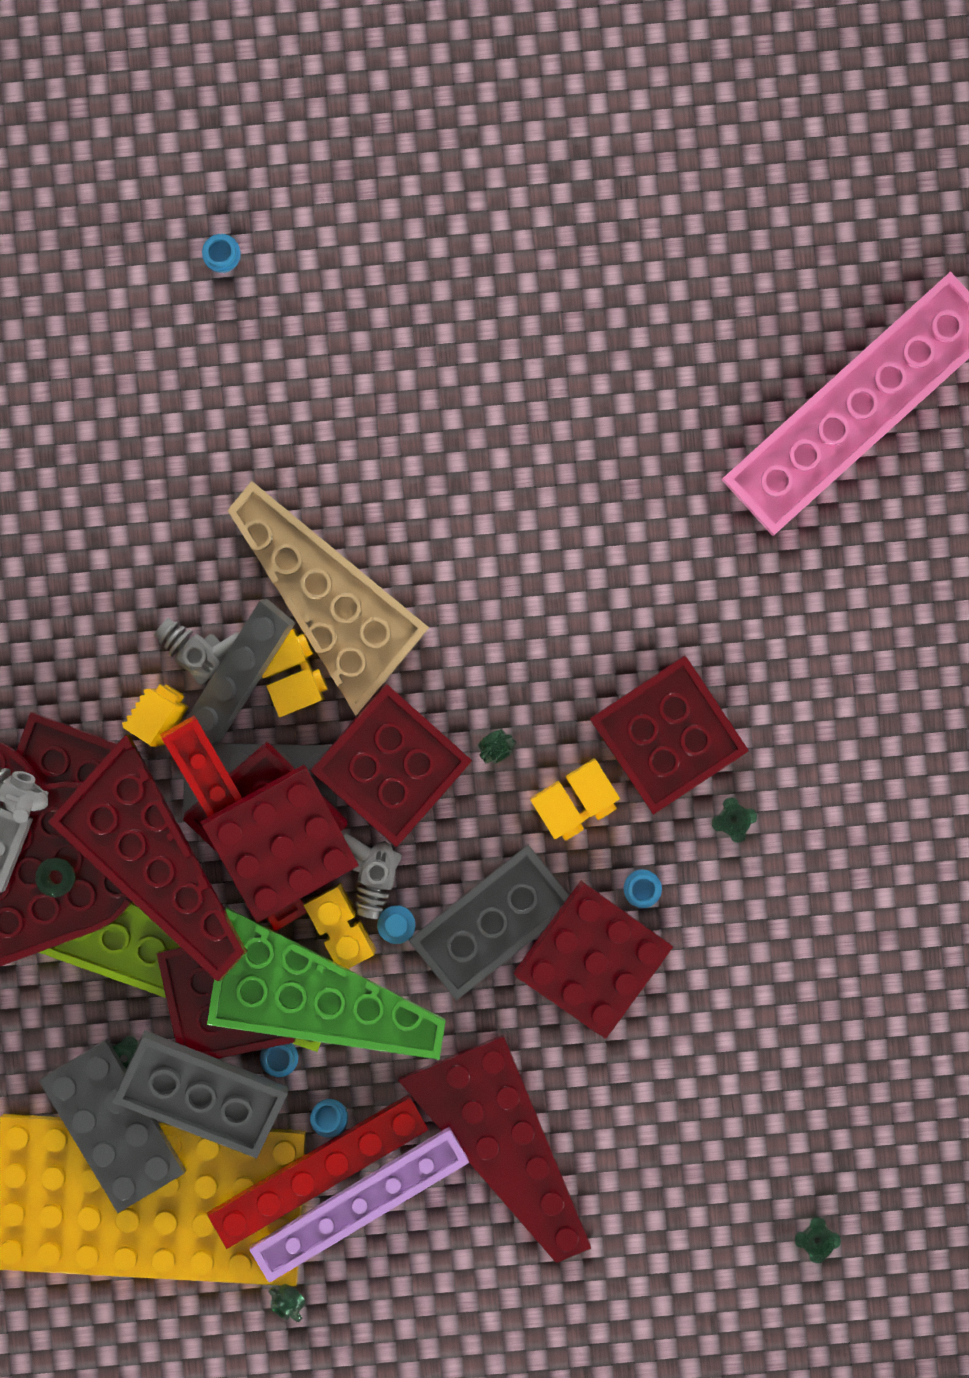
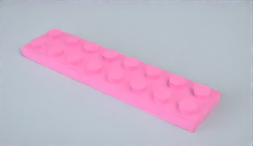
[721,271,969,536]

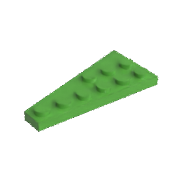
[207,907,446,1060]

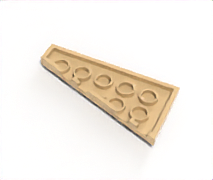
[227,481,429,716]

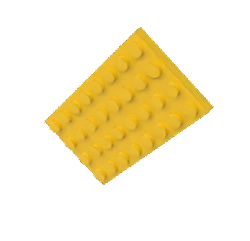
[0,1114,306,1286]

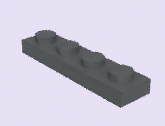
[186,599,296,744]

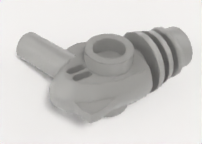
[154,618,239,685]
[0,767,49,823]
[344,833,402,919]

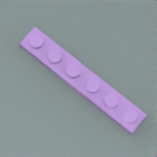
[249,1127,469,1283]

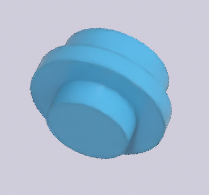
[202,234,241,273]
[623,869,662,908]
[377,905,416,944]
[260,1043,299,1077]
[310,1099,349,1138]

